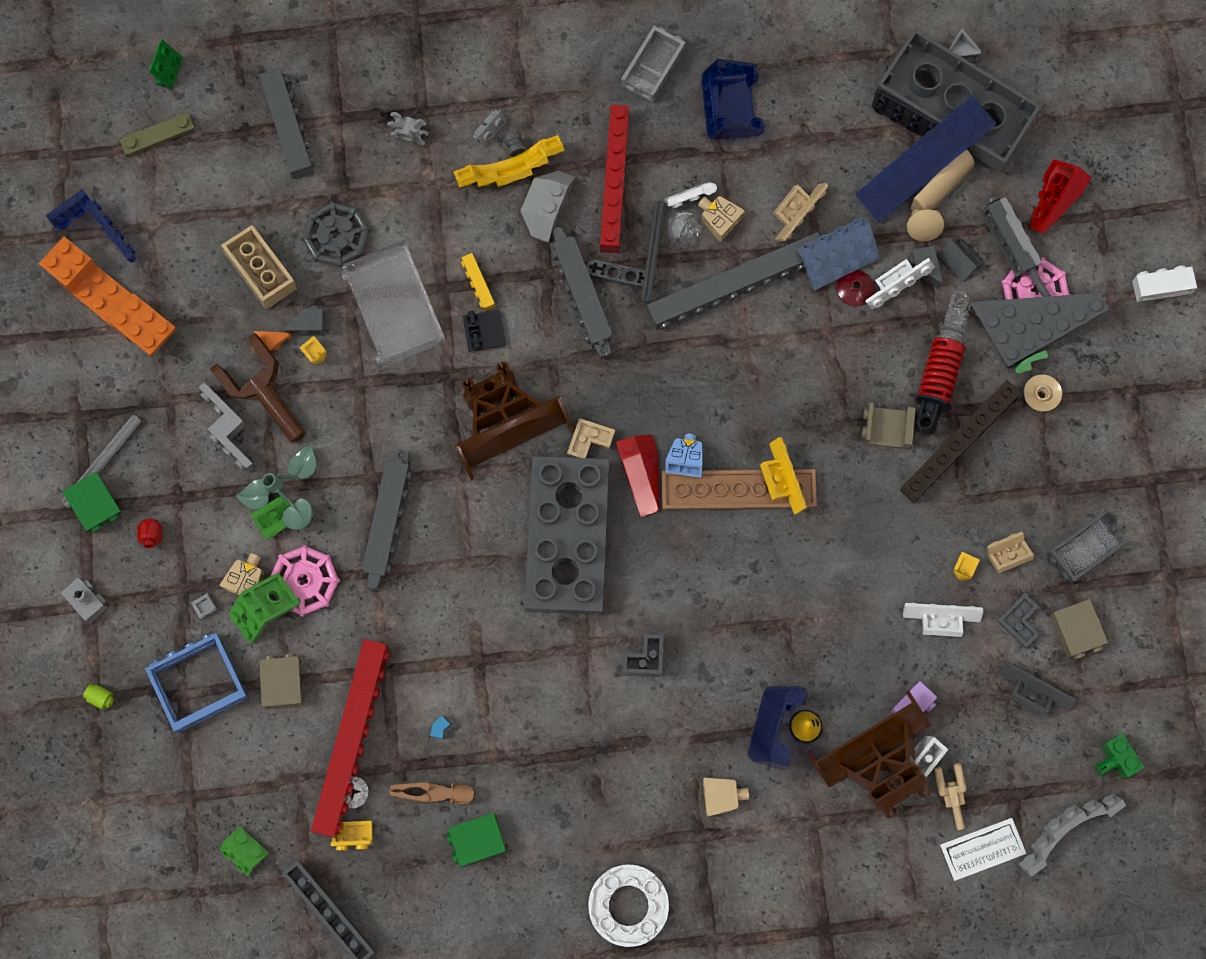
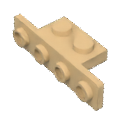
[773,183,829,242]

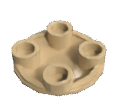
[907,209,944,242]

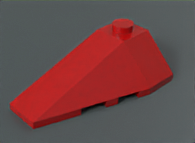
[1029,159,1092,234]
[616,435,659,518]

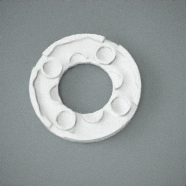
[588,865,669,947]

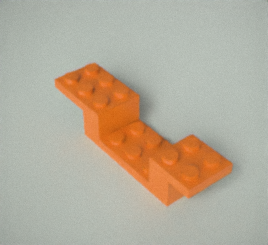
[38,236,177,357]

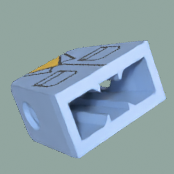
[665,433,702,478]

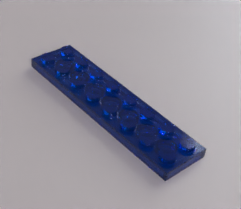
[855,95,996,223]

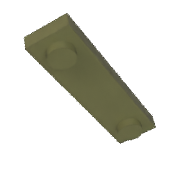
[119,112,195,157]

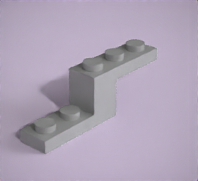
[199,383,255,472]

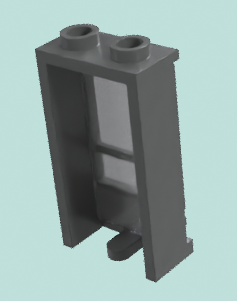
[1046,511,1129,585]

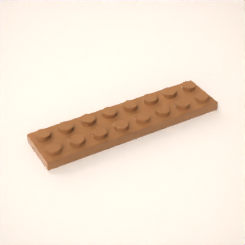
[662,469,817,510]

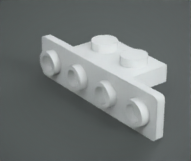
[866,258,935,310]
[903,603,983,637]

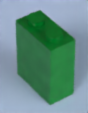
[62,472,122,533]
[446,813,507,867]

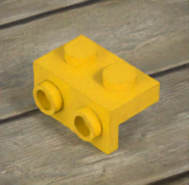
[331,821,373,851]

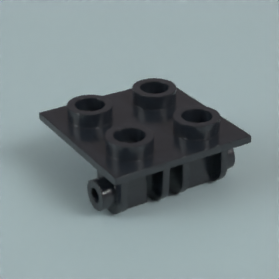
[463,310,506,352]

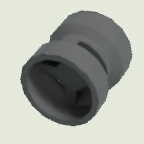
[503,132,526,157]

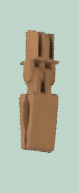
[389,782,475,805]

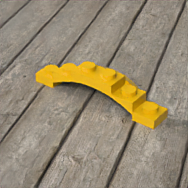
[453,135,565,187]

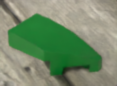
[1015,350,1048,374]

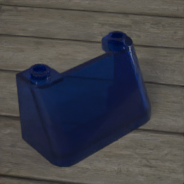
[701,59,765,140]
[748,686,807,771]

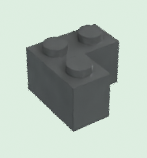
[623,634,664,677]

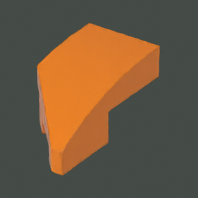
[252,331,292,351]

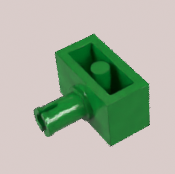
[1094,733,1145,780]

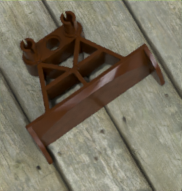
[455,362,574,480]
[807,691,931,818]

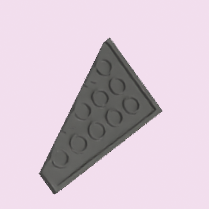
[971,293,1109,367]

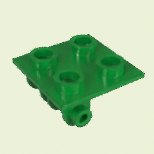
[149,39,183,90]

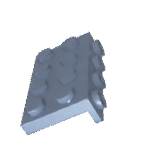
[797,218,880,291]

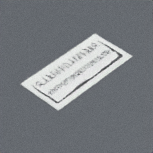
[940,818,1026,881]

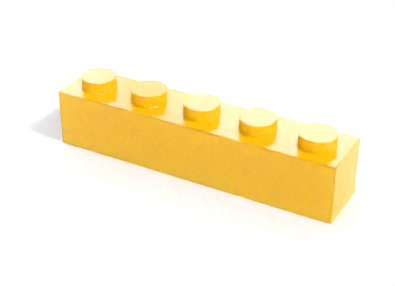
[461,253,495,311]

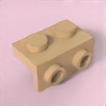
[987,532,1034,574]

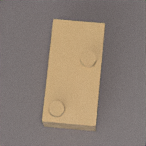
[221,225,297,309]

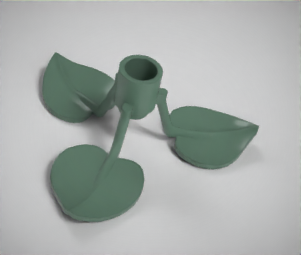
[236,446,317,530]

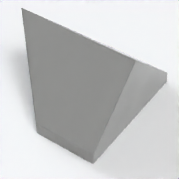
[949,28,981,62]

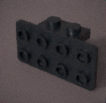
[872,89,942,143]

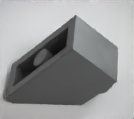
[908,246,943,287]
[284,306,325,336]

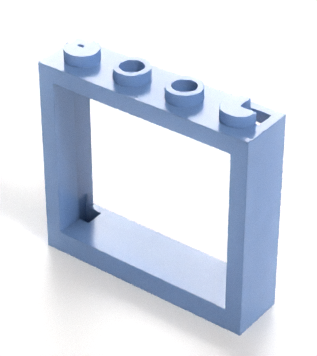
[145,633,249,733]

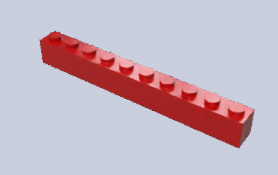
[311,639,390,839]

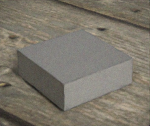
[191,593,218,620]

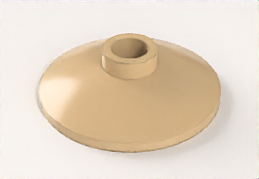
[1024,375,1062,412]

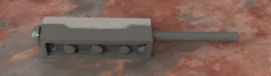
[980,195,1050,297]

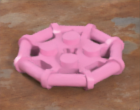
[1001,257,1070,299]
[270,545,340,617]

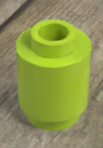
[83,684,114,710]

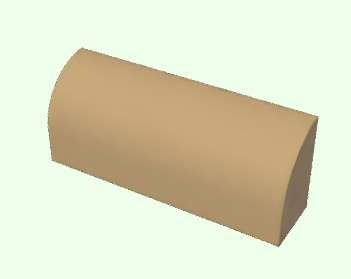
[910,146,974,211]

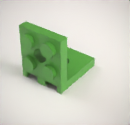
[228,573,301,644]

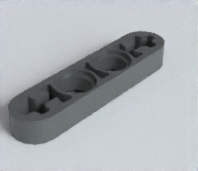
[586,260,658,289]

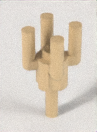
[933,763,967,830]

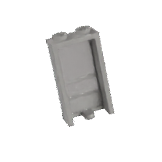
[621,26,686,103]

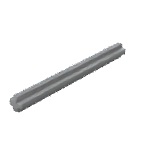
[61,415,141,508]

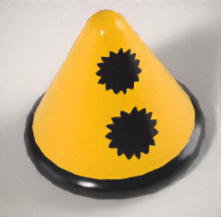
[789,710,822,743]

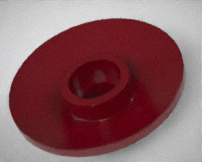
[837,270,874,307]

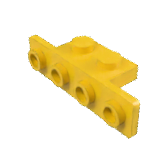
[760,437,807,514]

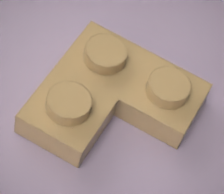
[567,418,615,458]

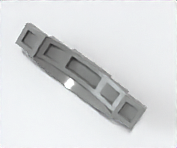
[1019,793,1126,877]

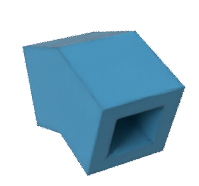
[430,715,451,739]

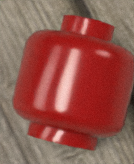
[137,518,163,548]

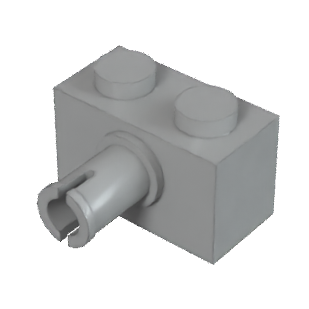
[61,577,108,624]

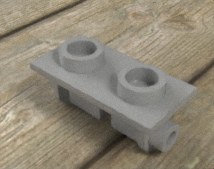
[472,110,507,148]

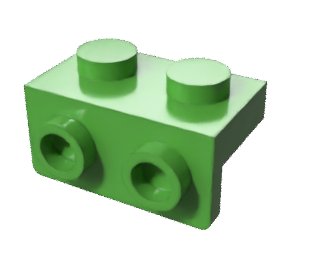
[250,496,291,539]
[220,827,268,876]

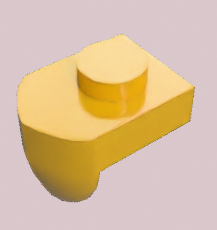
[299,336,327,364]
[953,551,980,581]

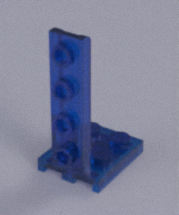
[45,189,137,263]

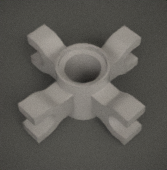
[387,112,429,146]

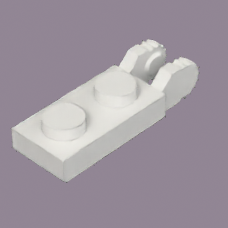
[664,182,717,208]

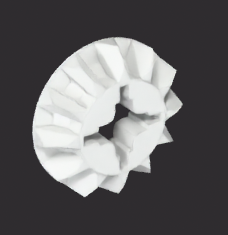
[347,777,368,808]

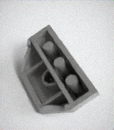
[521,171,576,243]

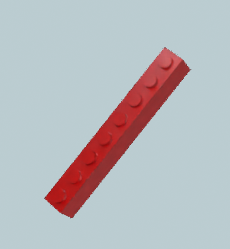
[600,105,629,253]

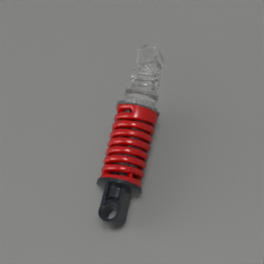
[915,291,971,436]

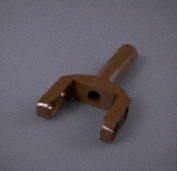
[210,333,306,443]

